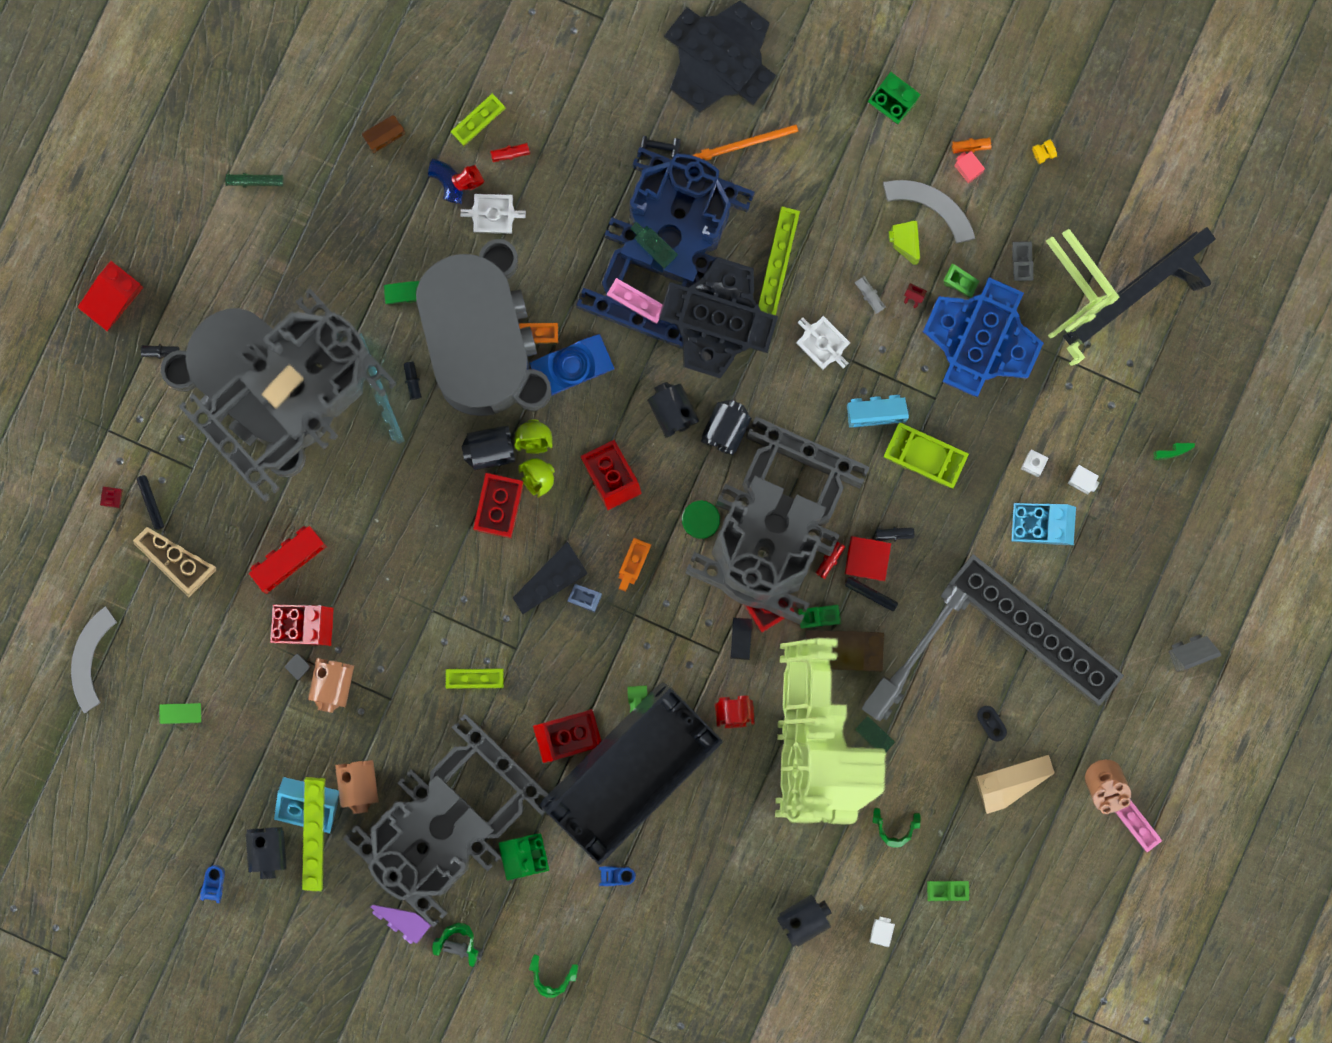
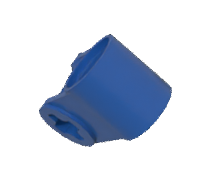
[200,865,225,903]
[599,866,636,886]

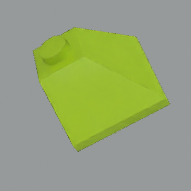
[889,221,920,265]

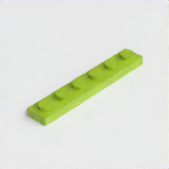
[758,207,800,316]
[302,777,325,891]

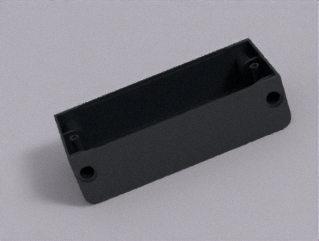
[540,682,724,866]

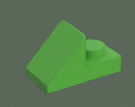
[944,264,979,298]

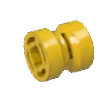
[1032,139,1057,164]

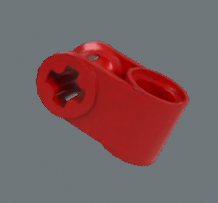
[452,165,485,191]

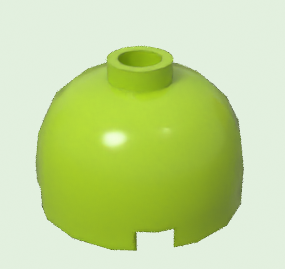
[515,419,552,454]
[518,458,555,498]

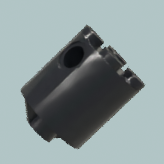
[647,382,699,438]
[701,400,752,455]
[461,426,515,471]
[245,827,287,879]
[777,894,832,947]

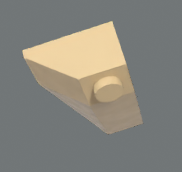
[975,755,1054,814]

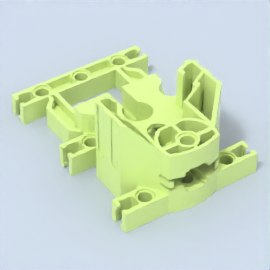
[775,638,885,824]

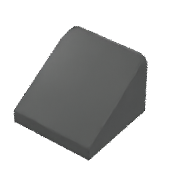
[285,653,312,680]

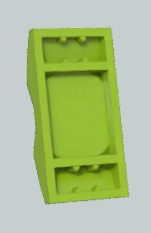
[883,422,969,489]

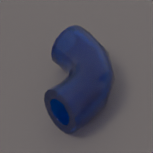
[428,158,462,204]

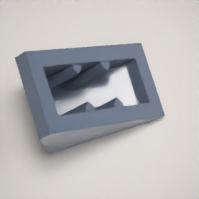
[568,584,602,613]

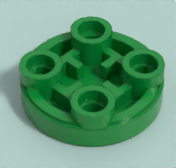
[682,500,720,539]

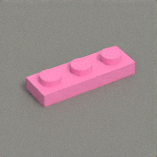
[607,278,663,324]
[1115,800,1162,852]

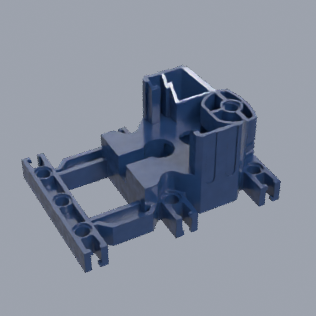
[576,147,755,349]

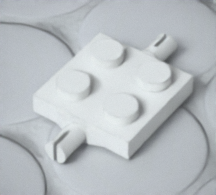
[461,194,526,234]
[796,316,850,370]

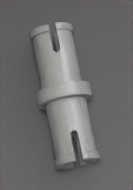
[855,276,886,314]

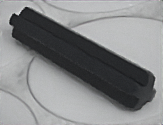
[136,475,164,530]
[845,577,898,611]

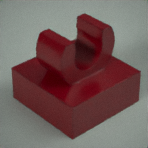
[904,283,927,308]
[100,486,123,509]

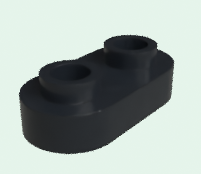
[977,706,1007,742]

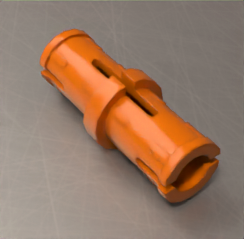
[952,137,991,154]

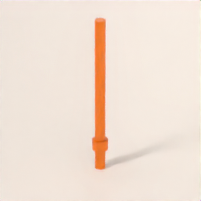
[692,125,798,161]

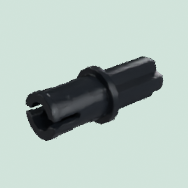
[141,344,180,359]
[404,361,422,400]
[876,527,915,542]

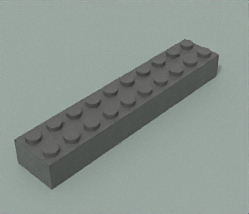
[947,554,1124,706]

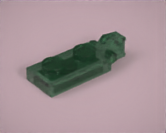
[631,222,678,269]

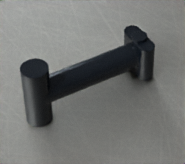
[641,136,681,158]

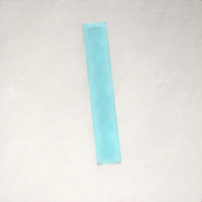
[359,333,405,444]

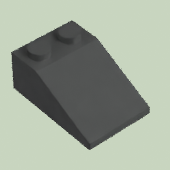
[1168,634,1222,672]

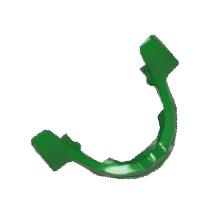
[872,808,921,848]
[433,923,478,967]
[529,954,578,998]

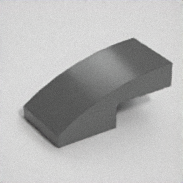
[1012,241,1033,281]

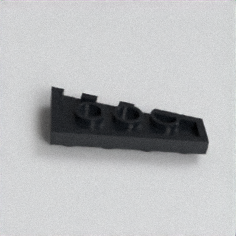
[513,541,588,614]

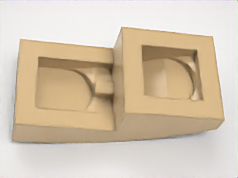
[262,365,304,408]

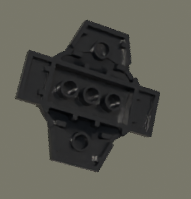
[664,0,777,113]
[658,257,778,379]

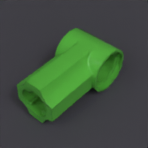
[627,685,647,712]

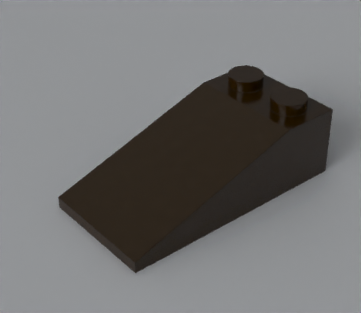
[806,630,884,672]

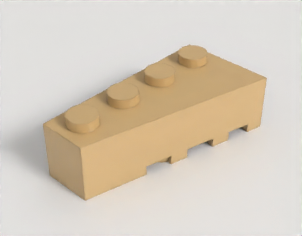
[133,527,216,597]

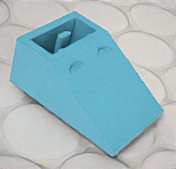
[1012,503,1076,545]

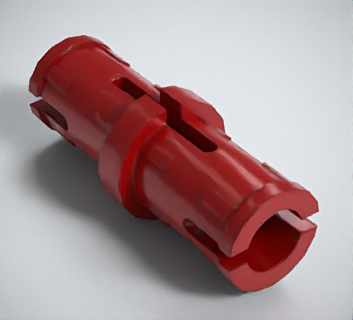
[490,143,530,163]
[815,542,846,579]

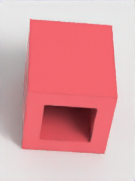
[955,151,985,184]

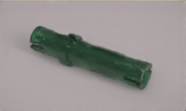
[225,173,284,188]

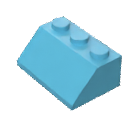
[847,395,909,428]
[274,777,339,833]

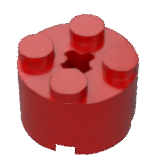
[715,696,755,728]

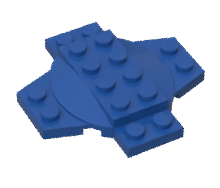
[923,277,1043,397]

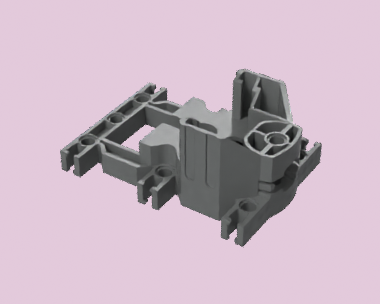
[179,289,396,502]
[685,417,870,625]
[343,714,548,927]

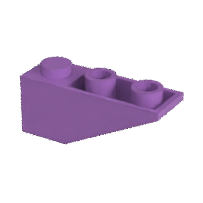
[371,905,431,944]

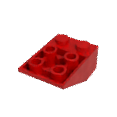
[270,604,334,646]

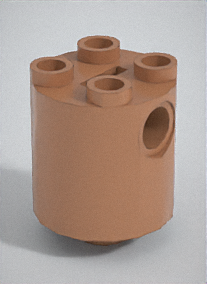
[308,658,354,713]
[1085,759,1131,814]
[335,760,379,814]

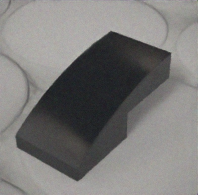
[730,617,752,660]

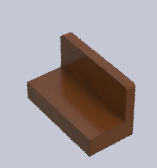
[362,115,406,154]

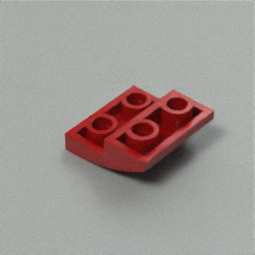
[845,536,891,581]

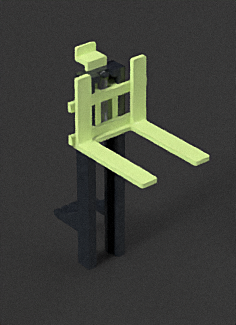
[1046,227,1216,366]

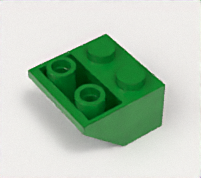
[868,72,921,125]
[498,833,550,881]

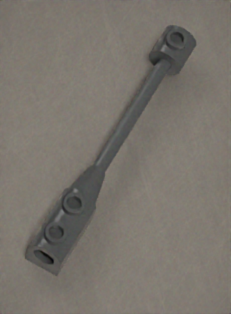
[861,584,970,721]

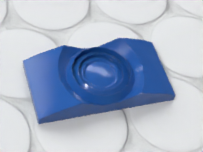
[529,334,614,396]

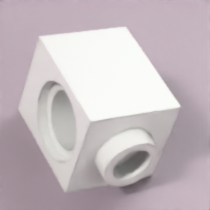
[1021,450,1048,477]
[1068,465,1099,495]
[869,917,895,947]

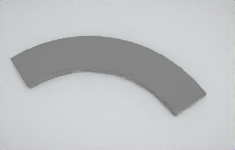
[883,180,975,244]
[71,606,117,713]

